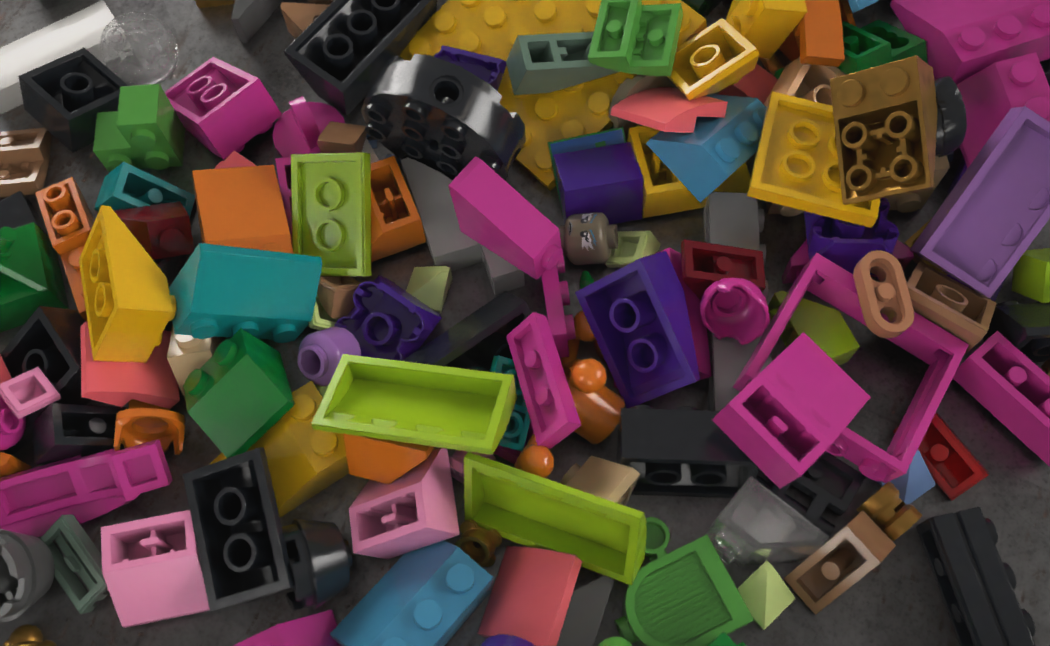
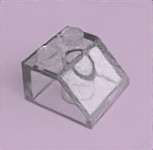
[705,476,829,567]

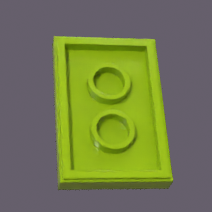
[291,152,372,276]

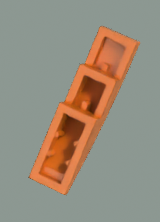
[794,0,845,67]

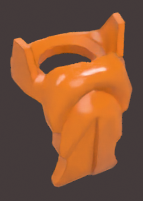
[114,399,186,455]

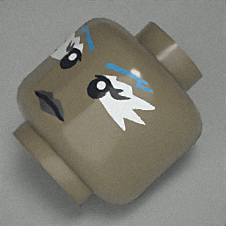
[559,212,618,265]

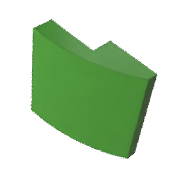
[588,0,683,76]

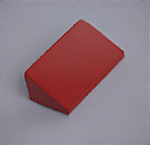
[893,412,990,501]

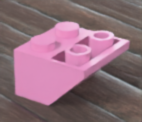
[349,448,460,559]
[101,510,210,628]

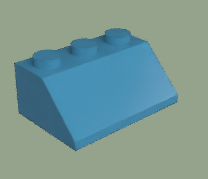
[646,94,767,203]
[330,540,493,646]

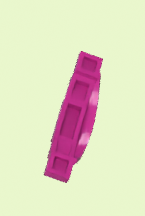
[0,439,173,537]

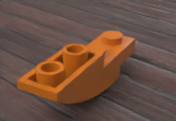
[35,177,95,322]

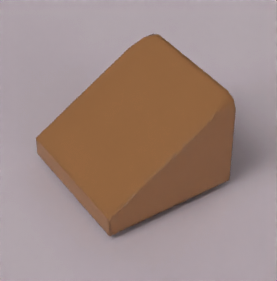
[317,121,367,153]
[317,276,361,319]

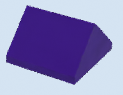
[553,142,644,225]

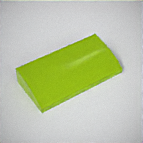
[311,354,517,455]
[464,452,647,585]

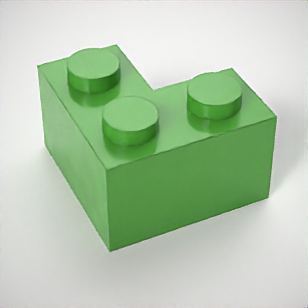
[93,84,185,172]

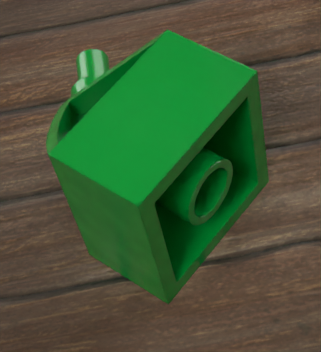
[0,222,69,333]

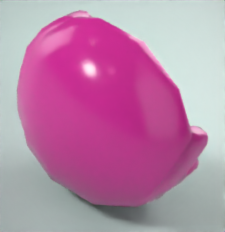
[699,278,770,345]

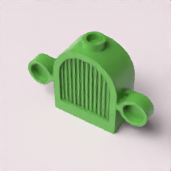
[614,517,754,646]

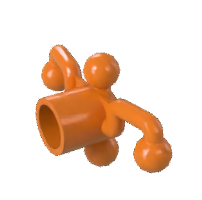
[514,310,625,478]

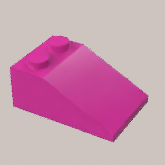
[165,57,282,160]

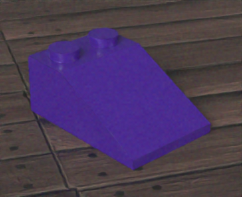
[575,251,700,408]

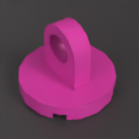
[272,96,345,158]

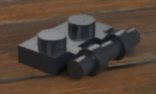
[750,451,866,541]

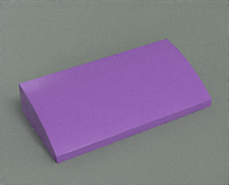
[910,106,1050,298]

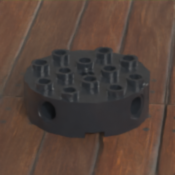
[361,54,526,180]

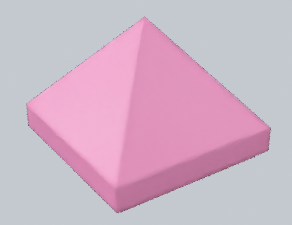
[0,367,61,420]

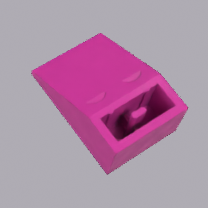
[712,332,871,489]

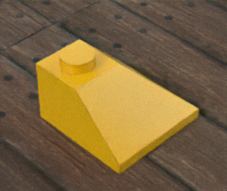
[667,18,760,101]

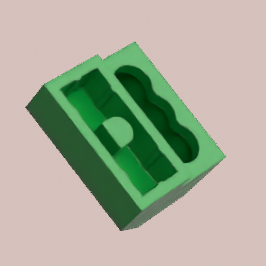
[837,19,928,74]

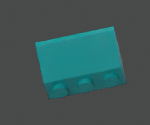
[169,243,322,343]

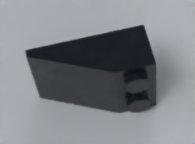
[0,306,92,454]

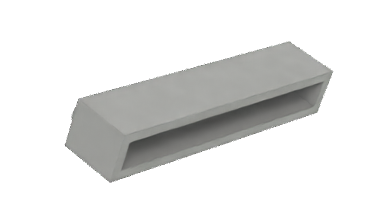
[703,192,772,411]

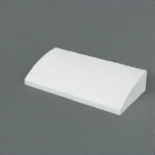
[0,0,134,114]

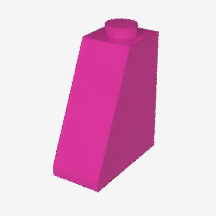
[448,156,562,280]

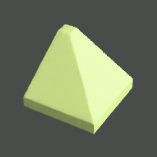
[605,230,661,268]
[406,266,452,313]
[737,560,796,630]

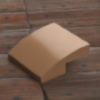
[0,128,51,198]

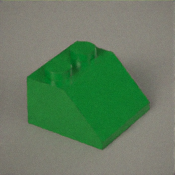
[183,328,295,458]

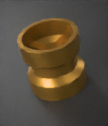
[856,481,923,541]

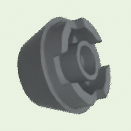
[0,529,55,622]

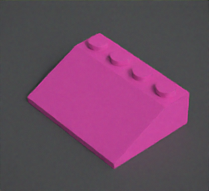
[890,0,1050,84]

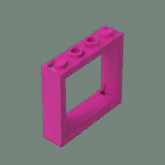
[733,253,969,483]

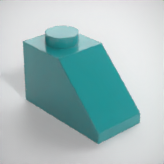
[94,162,195,218]

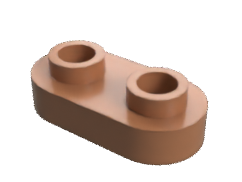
[853,250,914,338]

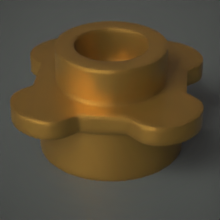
[454,519,502,567]

